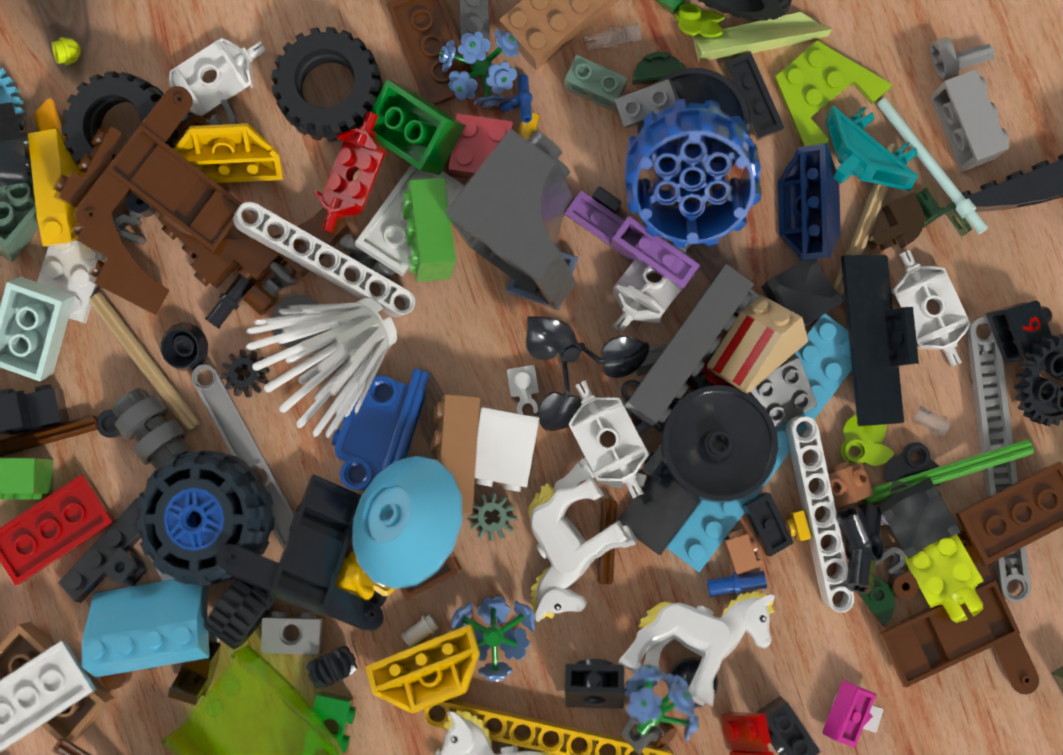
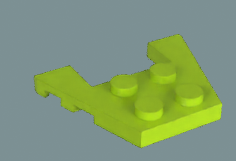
[774,41,892,147]

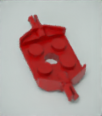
[314,111,386,233]

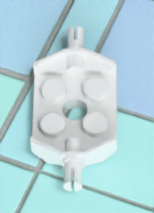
[169,38,267,117]
[613,243,695,333]
[891,250,971,367]
[569,380,650,498]

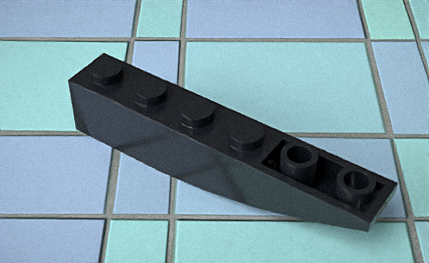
[947,154,1063,212]

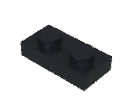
[742,492,794,557]

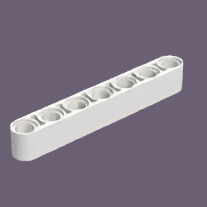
[233,202,415,318]
[786,416,854,613]

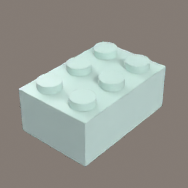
[0,277,75,381]

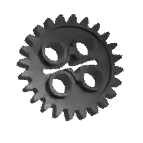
[1014,333,1063,427]

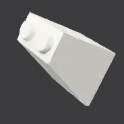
[475,408,539,492]

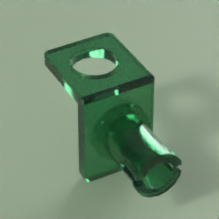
[915,187,972,237]

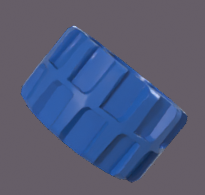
[624,99,762,248]

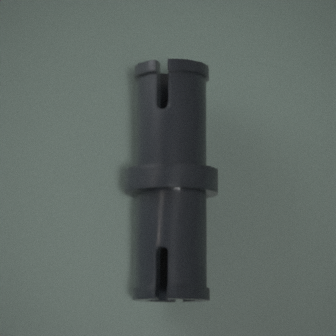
[205,274,254,329]

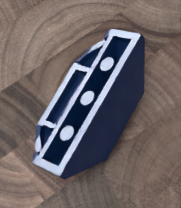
[778,144,841,260]

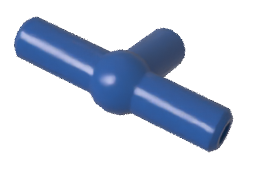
[499,74,533,123]

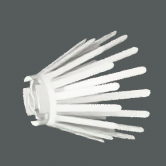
[246,297,397,438]

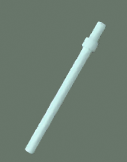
[877,98,988,234]

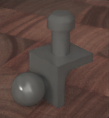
[339,233,394,279]

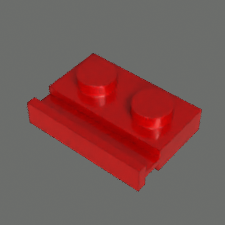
[721,712,774,755]

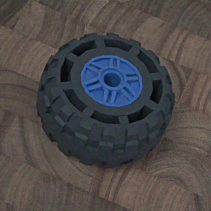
[135,451,275,586]

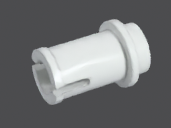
[401,614,439,648]

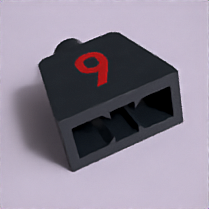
[986,300,1052,364]

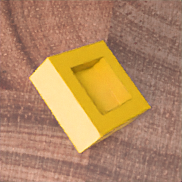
[786,510,812,541]

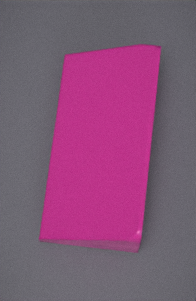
[822,680,877,748]

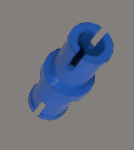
[707,570,767,598]

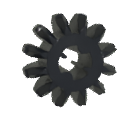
[221,349,270,398]
[306,646,358,689]

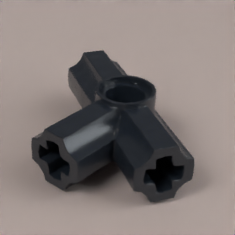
[836,503,883,594]

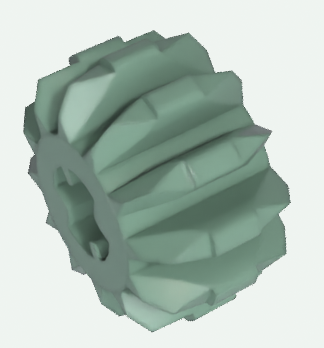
[469,492,517,541]

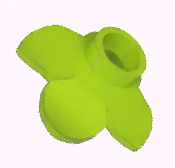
[675,3,725,38]
[840,415,894,466]

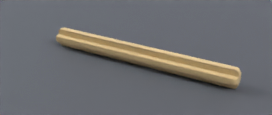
[833,143,901,300]
[89,292,200,432]

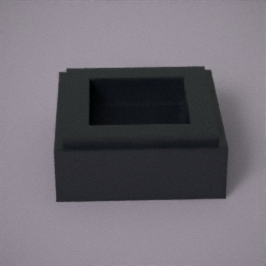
[592,186,621,214]

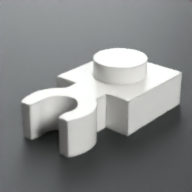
[507,365,539,415]

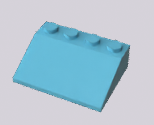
[82,579,209,677]

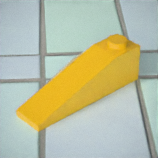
[28,128,81,246]

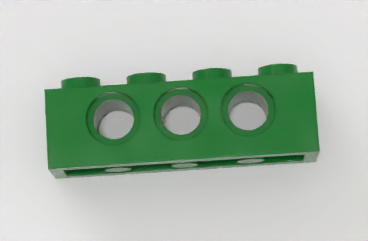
[303,691,357,755]

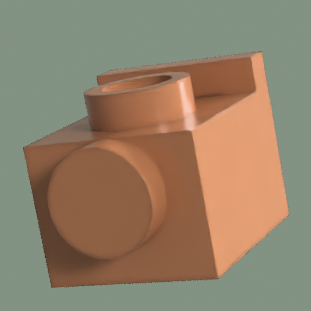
[723,528,764,574]

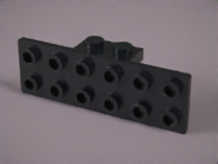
[841,255,919,426]
[618,445,702,555]

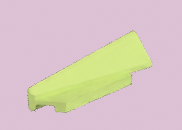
[692,12,832,62]

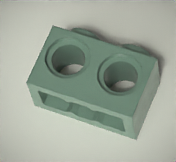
[564,55,628,111]

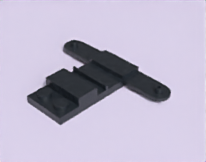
[216,474,384,632]

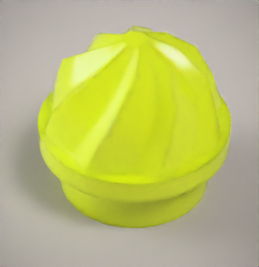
[52,37,81,66]

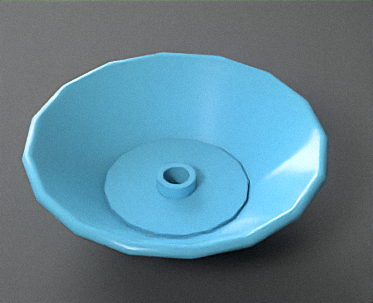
[352,456,462,589]

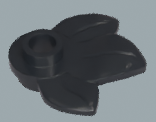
[884,442,940,486]

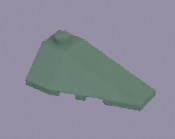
[0,170,39,262]

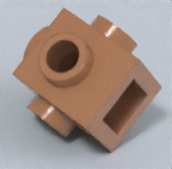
[828,461,874,508]

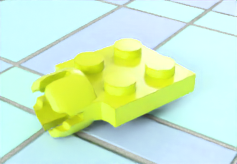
[905,534,983,622]

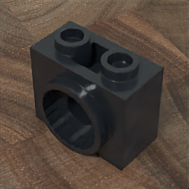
[565,659,624,709]
[757,696,821,755]

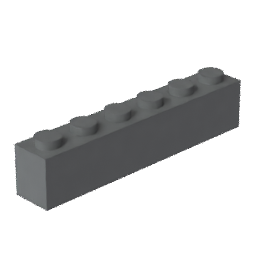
[624,264,754,426]

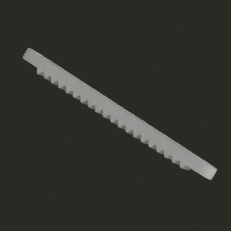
[967,317,1031,602]

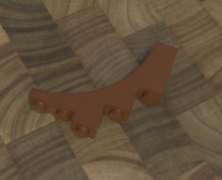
[53,126,169,315]
[158,207,350,288]

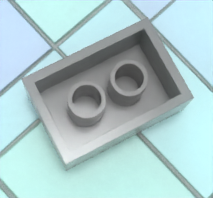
[930,69,1009,173]

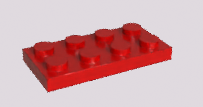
[0,474,115,586]

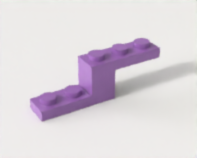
[565,191,700,290]

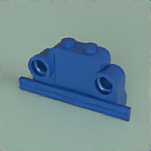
[331,368,430,492]

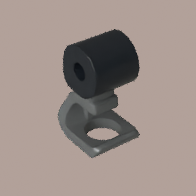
[114,192,156,245]

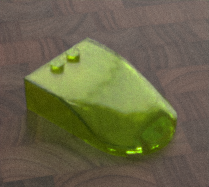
[161,645,344,755]

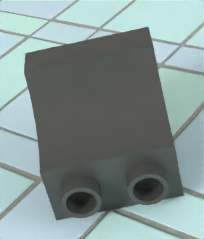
[445,128,577,310]

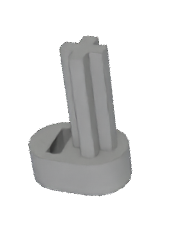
[930,37,995,79]

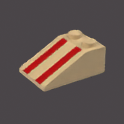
[707,295,808,394]

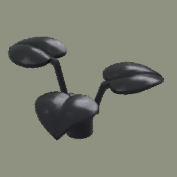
[525,316,650,431]

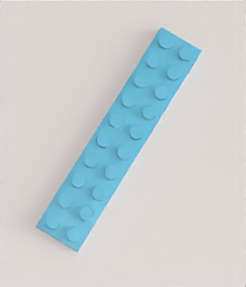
[667,314,852,572]

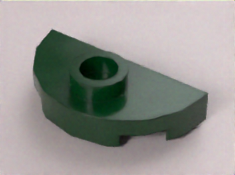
[632,52,686,85]
[856,577,895,626]

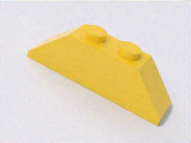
[173,123,284,183]
[365,625,480,714]

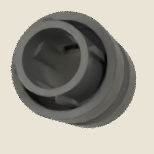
[113,388,189,470]

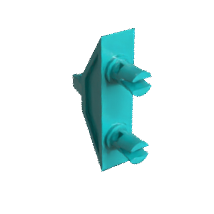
[825,105,919,191]

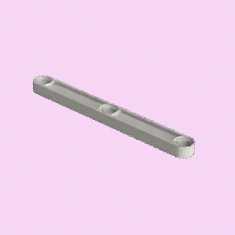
[192,364,295,549]

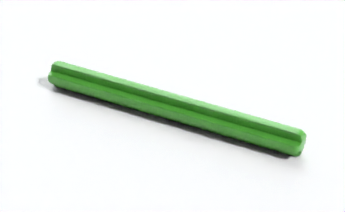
[865,440,1034,505]

